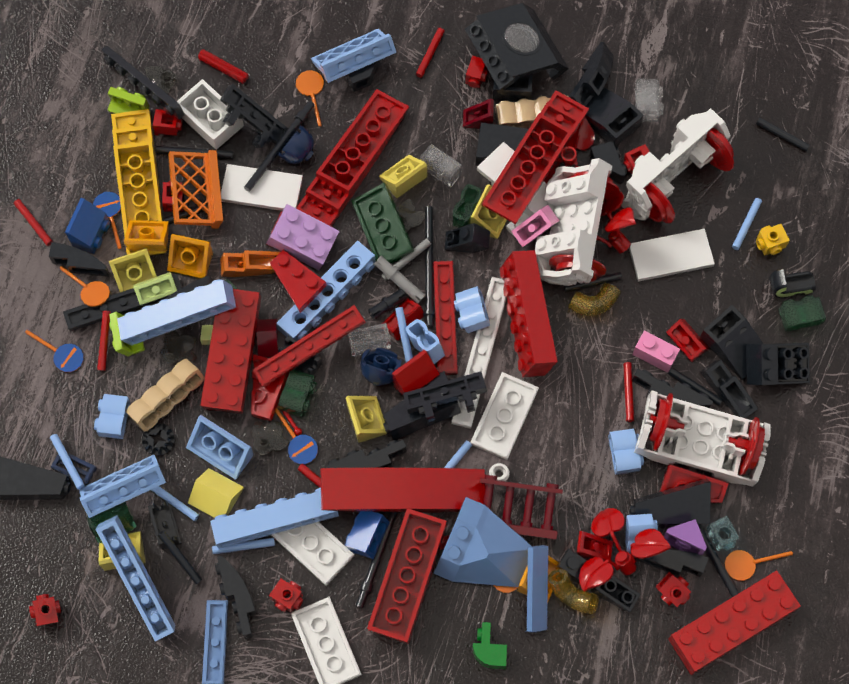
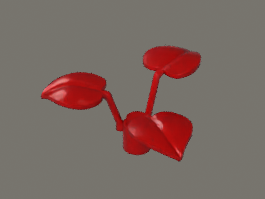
[544,117,595,184]
[596,192,636,253]
[579,508,671,592]

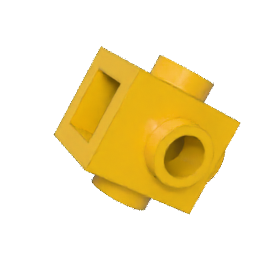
[756,224,790,256]

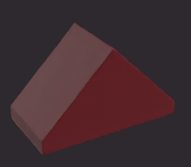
[463,99,494,129]
[256,319,279,358]

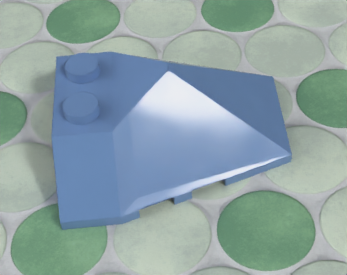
[434,497,532,587]

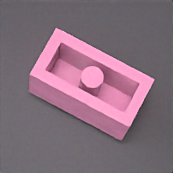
[511,205,560,247]
[633,331,680,373]

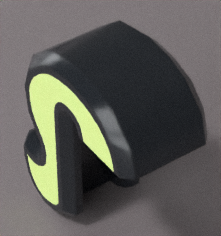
[769,268,816,298]

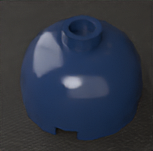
[278,125,314,164]
[360,348,402,386]

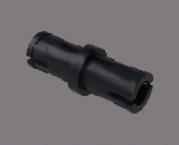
[368,288,407,320]

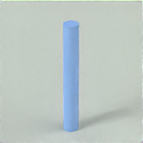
[732,198,762,250]
[395,307,413,362]
[50,434,85,489]
[444,440,472,468]
[151,486,199,521]
[212,538,275,554]

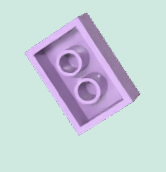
[266,204,339,271]

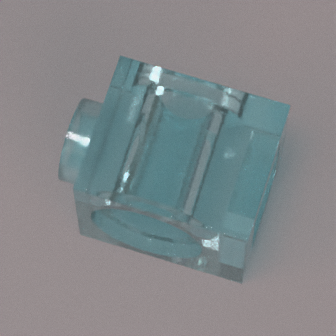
[706,516,739,551]

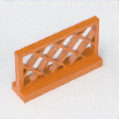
[168,150,223,229]

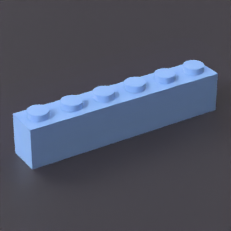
[117,279,236,346]
[210,488,339,549]

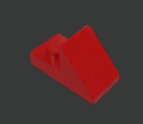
[577,531,613,561]

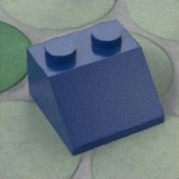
[65,198,110,254]

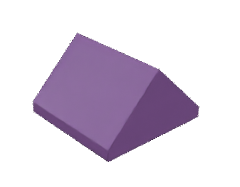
[664,519,707,555]

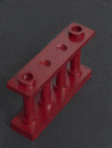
[480,474,563,539]

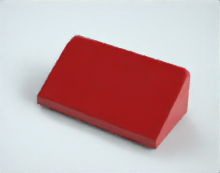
[381,298,424,340]
[666,319,709,362]

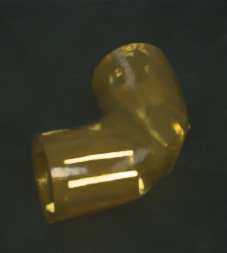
[568,283,621,316]
[548,569,599,615]

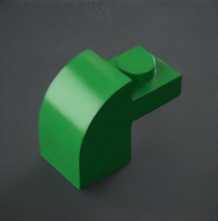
[472,622,507,669]

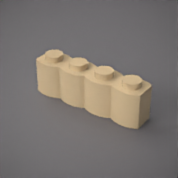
[495,94,569,129]
[126,359,205,432]

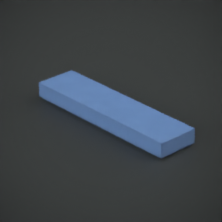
[527,545,548,632]
[202,600,228,684]

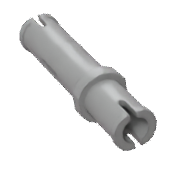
[373,255,426,304]

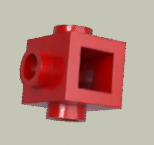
[656,571,691,607]
[269,578,304,613]
[29,594,61,626]

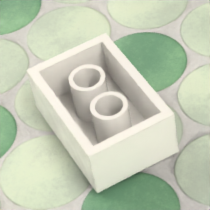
[177,79,244,150]

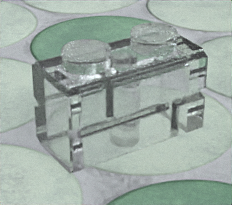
[635,79,664,122]
[420,144,462,188]
[348,323,391,356]

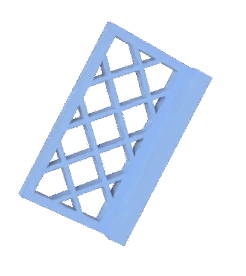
[311,29,396,83]
[79,455,166,518]

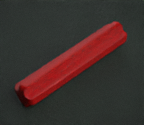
[198,50,249,83]

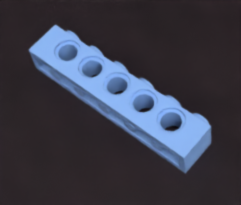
[276,240,375,341]
[96,515,176,641]

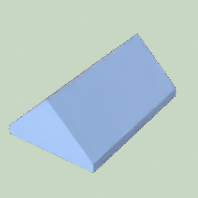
[186,415,254,480]

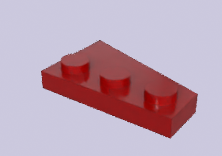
[270,249,327,313]
[251,354,290,421]
[659,463,729,503]

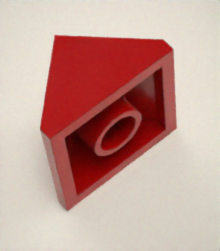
[392,350,440,394]

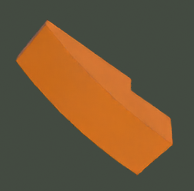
[220,250,280,277]

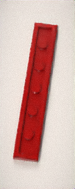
[433,261,458,375]
[252,305,366,387]

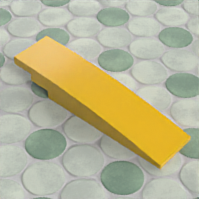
[111,109,166,255]

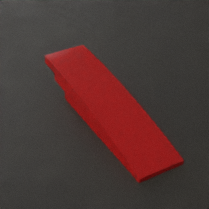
[296,89,409,227]
[481,90,589,224]
[320,468,485,513]

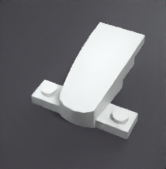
[477,142,555,234]

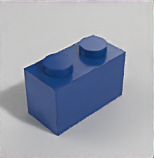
[345,511,390,559]

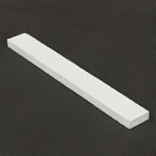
[451,277,507,429]

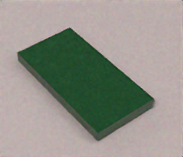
[351,183,414,264]

